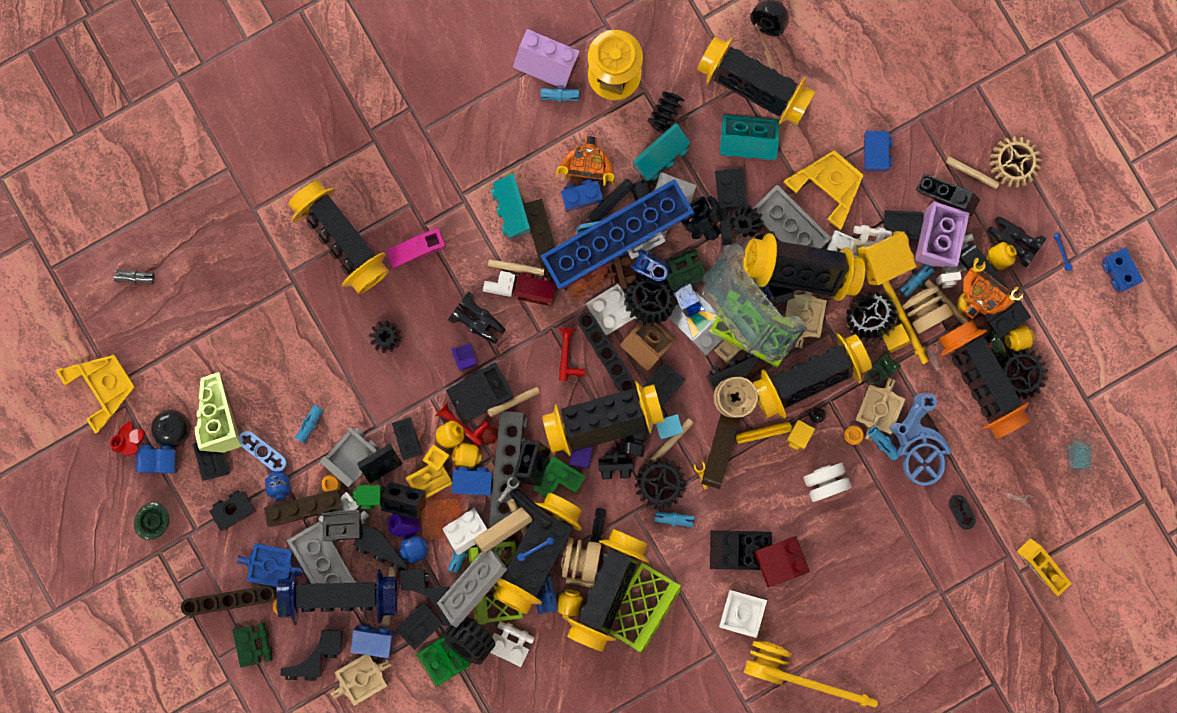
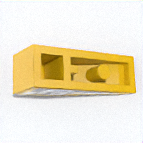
[1016,538,1072,596]

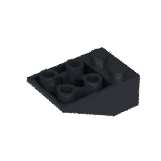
[446,362,514,424]
[710,530,772,570]

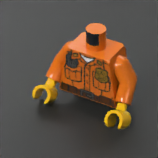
[555,136,615,186]
[963,258,1024,319]

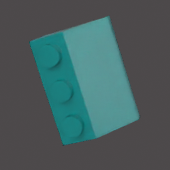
[719,114,779,160]
[632,123,691,183]
[490,174,531,240]

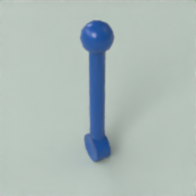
[1053,233,1072,271]
[517,537,554,561]

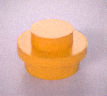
[844,426,864,445]
[321,475,341,492]

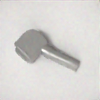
[498,477,519,503]

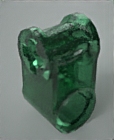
[864,352,901,386]

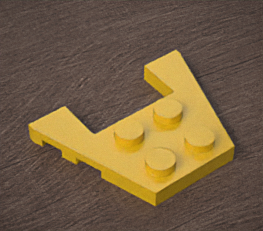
[783,151,863,231]
[56,355,136,434]

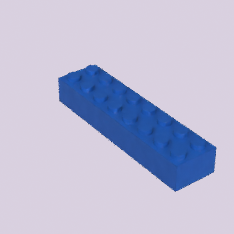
[541,179,695,291]

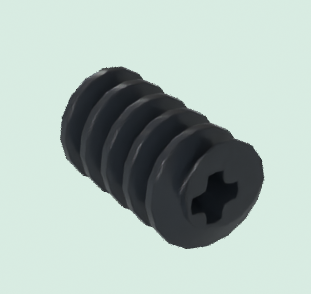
[647,91,685,134]

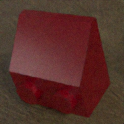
[514,273,557,307]
[754,536,810,588]

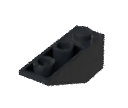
[916,174,980,217]
[706,353,760,393]
[353,524,408,571]

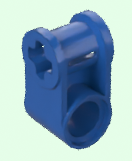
[631,249,670,281]

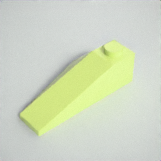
[195,372,242,453]

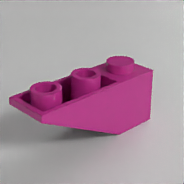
[386,228,446,268]

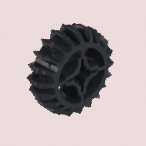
[624,276,675,326]
[846,292,898,342]
[998,348,1048,400]
[634,458,687,510]

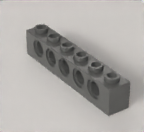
[489,411,527,527]

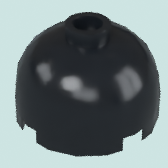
[750,0,789,37]
[151,409,190,447]

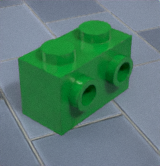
[353,485,384,510]

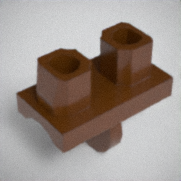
[604,256,637,291]

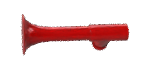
[557,327,585,381]
[434,402,490,447]

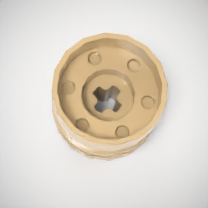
[902,286,954,334]
[713,377,758,418]
[561,538,601,583]

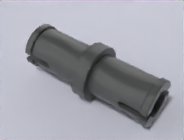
[114,269,155,285]

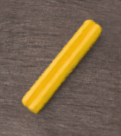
[736,422,792,444]

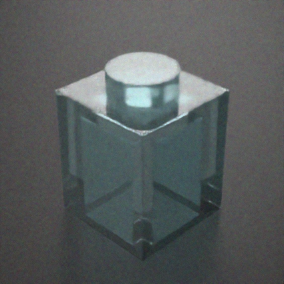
[1067,441,1091,469]

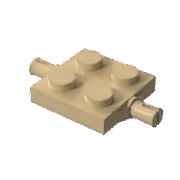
[784,291,827,349]
[855,378,905,441]
[331,655,392,706]

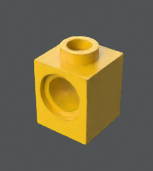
[786,420,815,451]

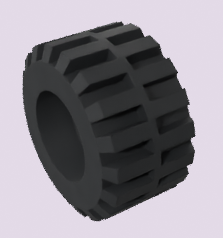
[443,617,496,665]

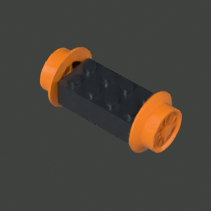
[939,320,1030,440]

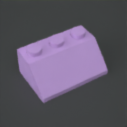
[513,29,580,89]
[914,202,970,267]

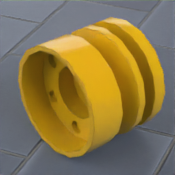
[744,641,792,685]

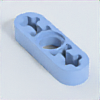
[239,431,287,471]

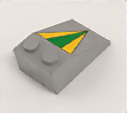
[668,289,734,357]

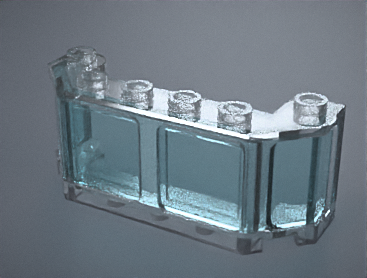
[701,243,807,362]

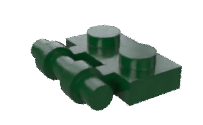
[661,249,708,294]
[232,623,273,668]

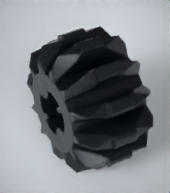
[730,204,764,238]
[369,321,402,353]

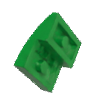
[415,637,471,687]

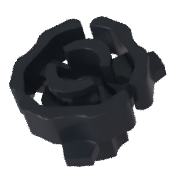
[681,196,728,241]

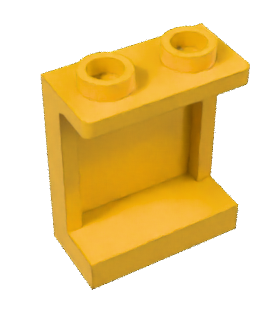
[857,231,916,285]

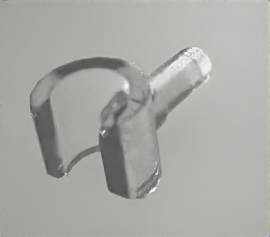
[926,344,940,371]
[1005,493,1034,507]

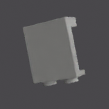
[320,427,380,488]

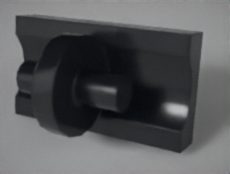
[598,448,633,480]

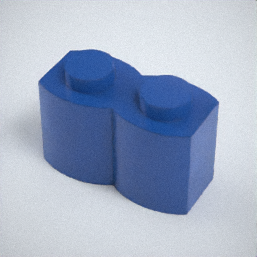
[136,445,177,473]

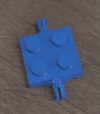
[237,543,303,589]

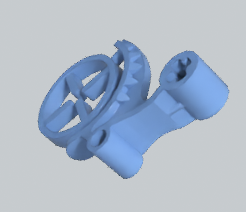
[890,393,952,486]

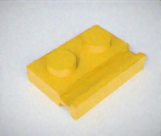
[406,465,452,498]

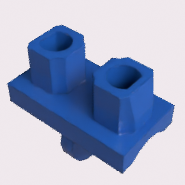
[536,576,558,615]

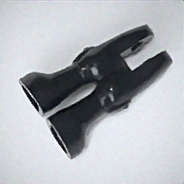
[987,216,1047,267]
[448,291,506,344]

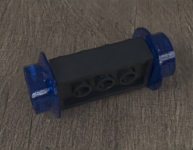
[277,569,397,625]

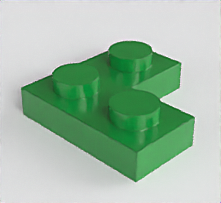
[533,457,586,497]

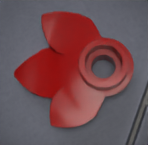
[110,422,145,456]

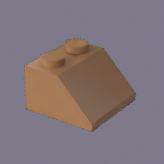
[620,321,677,371]

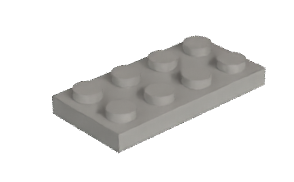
[753,185,831,249]
[287,521,356,583]
[437,548,507,628]

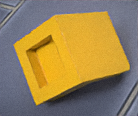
[883,324,911,353]
[423,444,450,471]

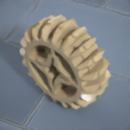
[989,136,1042,188]

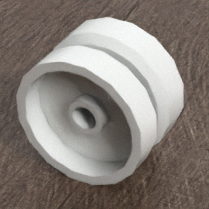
[803,462,852,502]

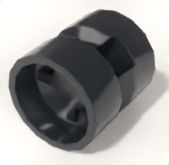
[619,430,649,457]

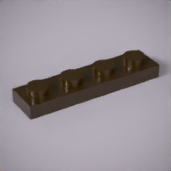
[524,199,555,277]
[264,489,343,527]

